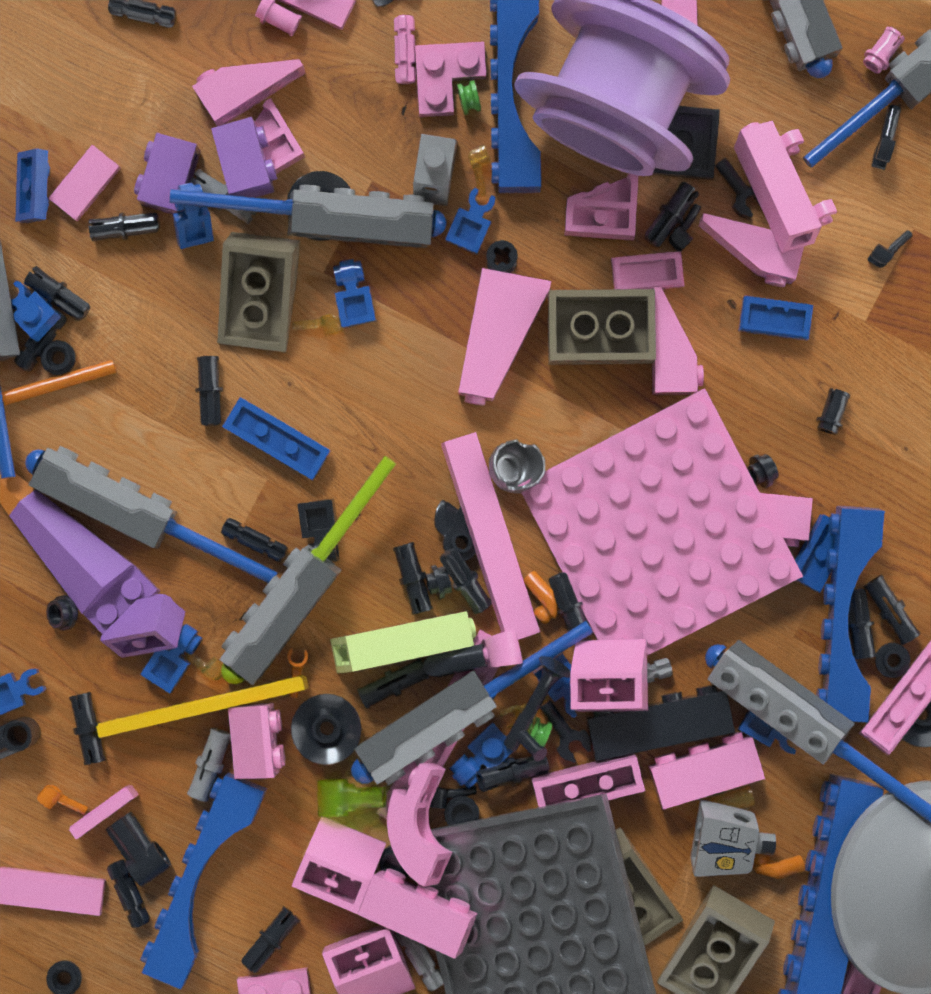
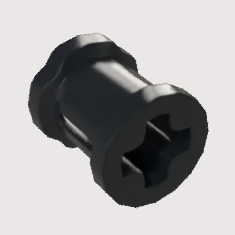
[486,240,518,273]

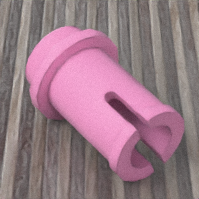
[255,0,302,36]
[863,27,905,73]

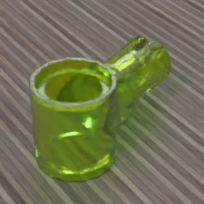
[317,779,387,817]

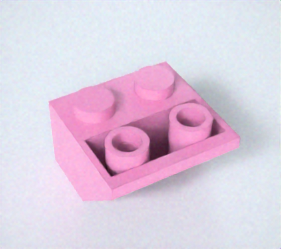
[570,639,648,712]
[228,702,285,779]
[292,816,386,914]
[322,925,415,994]

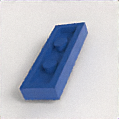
[222,397,331,480]

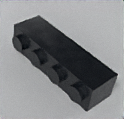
[586,684,735,761]

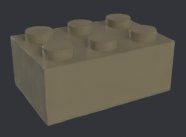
[547,289,656,365]

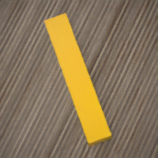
[96,675,309,738]

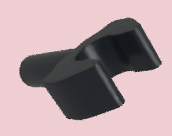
[871,105,901,170]
[715,158,761,219]
[540,700,591,763]

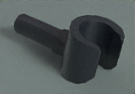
[669,204,702,251]
[868,230,913,268]
[430,786,477,809]

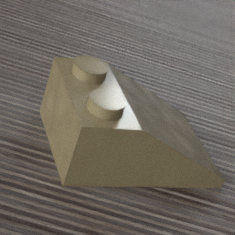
[217,232,300,352]
[616,827,683,946]
[657,885,775,994]

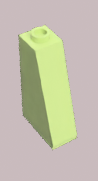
[330,611,476,673]

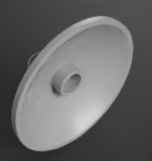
[831,781,931,994]

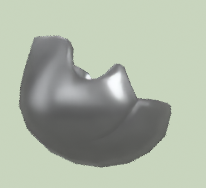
[489,439,545,493]

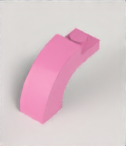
[387,763,453,887]

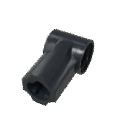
[0,717,40,760]
[105,811,172,887]

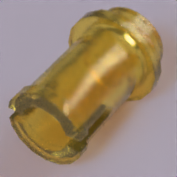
[709,785,755,811]

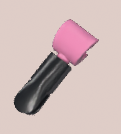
[424,631,523,677]

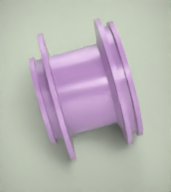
[514,0,730,176]

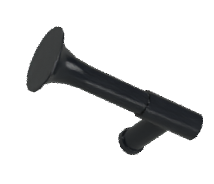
[503,656,571,761]

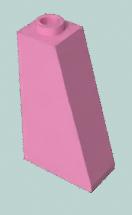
[459,268,551,406]

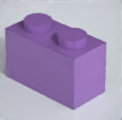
[211,117,278,198]
[134,133,201,214]

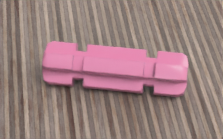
[394,15,416,84]

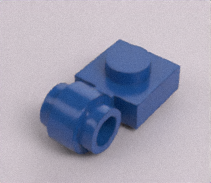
[173,182,214,249]
[333,259,377,328]
[140,624,203,693]
[449,722,513,789]

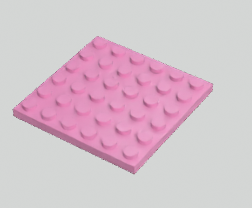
[518,388,803,655]

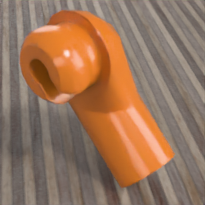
[524,571,558,624]
[753,854,805,879]

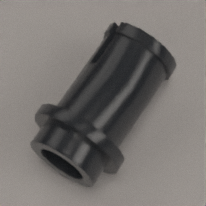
[816,388,851,435]

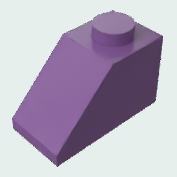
[100,594,186,658]

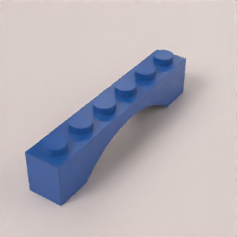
[490,0,541,193]
[816,506,885,722]
[140,773,267,990]

